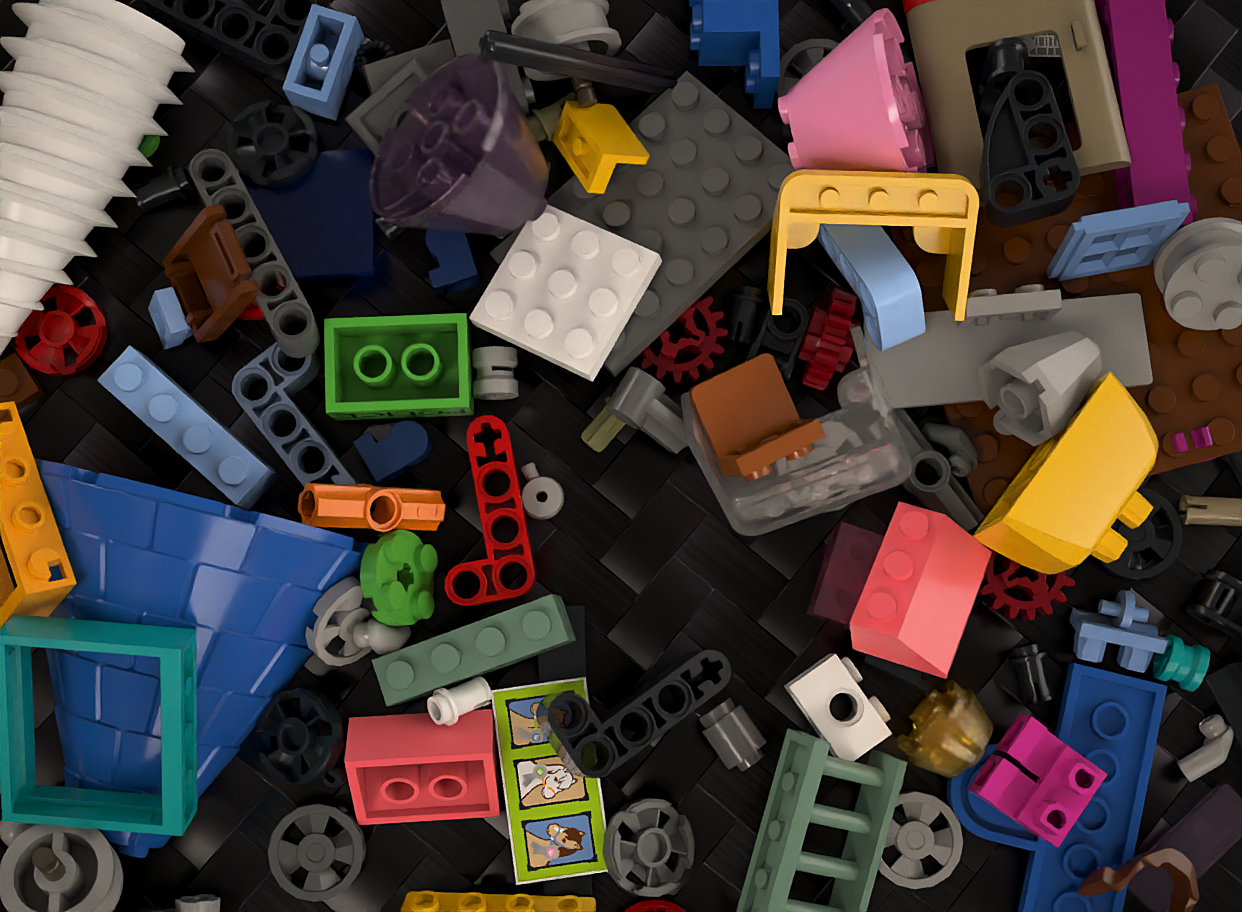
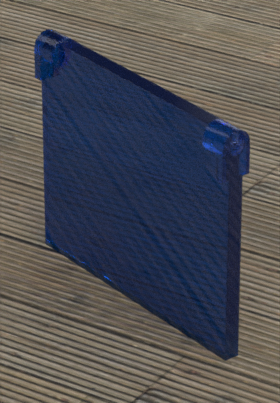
[208,149,377,280]

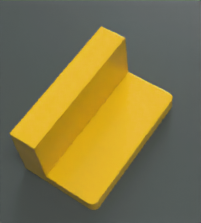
[552,101,650,194]

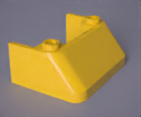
[767,169,979,321]

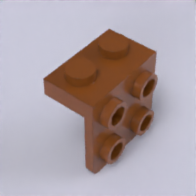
[689,353,826,481]

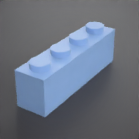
[97,345,280,510]

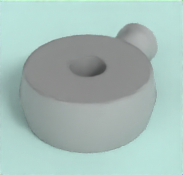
[521,462,564,520]

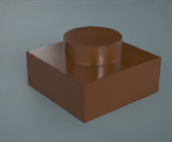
[0,352,45,410]

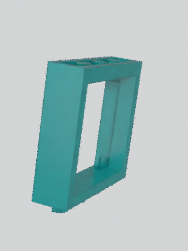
[0,614,197,836]

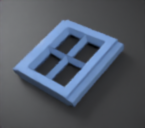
[1046,200,1190,281]

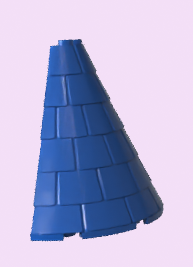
[34,458,372,858]

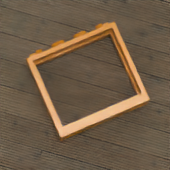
[0,401,77,628]

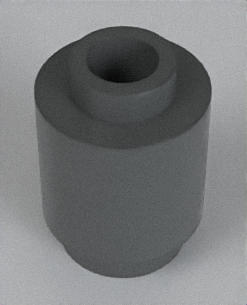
[699,697,767,772]

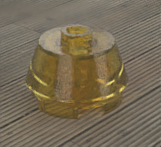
[897,680,993,778]

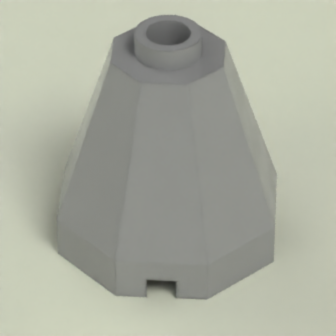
[977,330,1102,447]

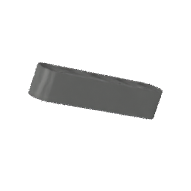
[189,148,320,358]

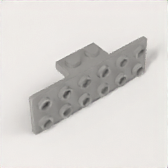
[862,284,1153,411]

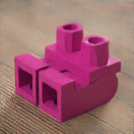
[967,714,1108,848]

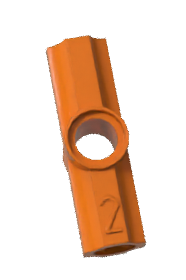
[298,483,446,532]

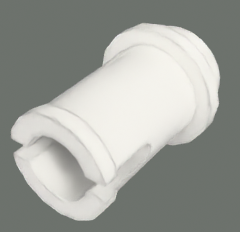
[427,676,492,726]

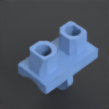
[1069,590,1168,673]

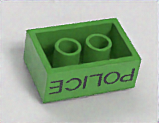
[324,313,474,421]

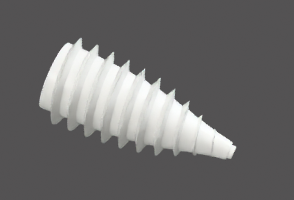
[0,0,195,355]

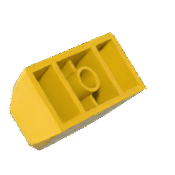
[973,371,1159,574]

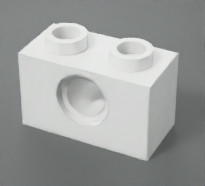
[784,654,892,761]

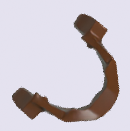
[1077,848,1199,912]

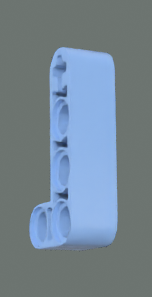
[817,223,926,352]

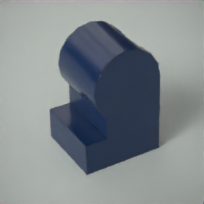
[425,219,482,298]
[353,420,432,486]

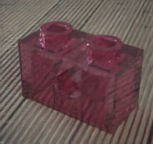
[807,522,885,629]

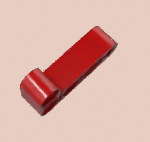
[445,415,536,607]

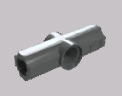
[866,408,985,532]

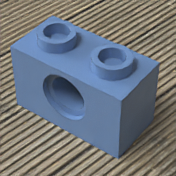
[282,4,365,121]

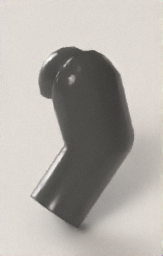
[921,421,980,477]

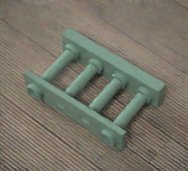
[736,728,908,912]

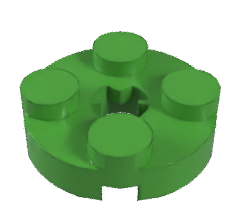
[360,530,438,626]

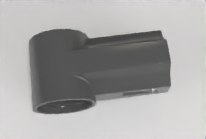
[605,367,698,454]

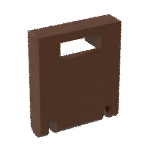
[162,204,260,343]

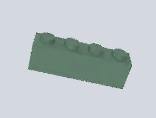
[372,594,577,706]

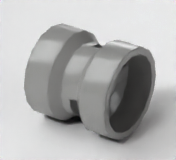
[471,346,519,400]

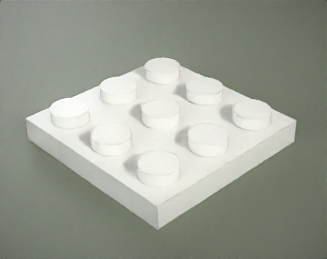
[469,201,662,382]

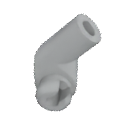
[353,618,411,656]
[1177,714,1234,782]

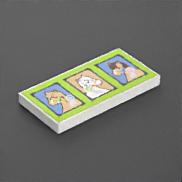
[491,677,608,885]

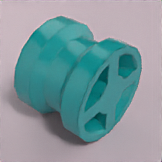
[1152,634,1210,692]

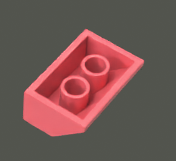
[850,501,992,679]
[344,709,500,825]

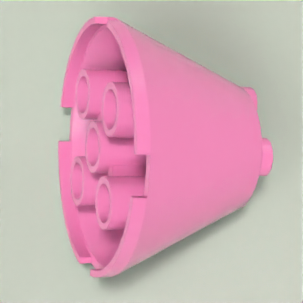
[778,8,936,173]

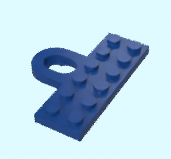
[947,663,1167,912]

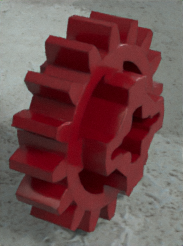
[798,287,861,391]
[637,296,728,386]
[977,545,1075,621]

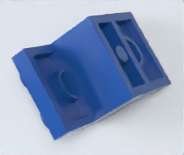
[689,0,780,109]

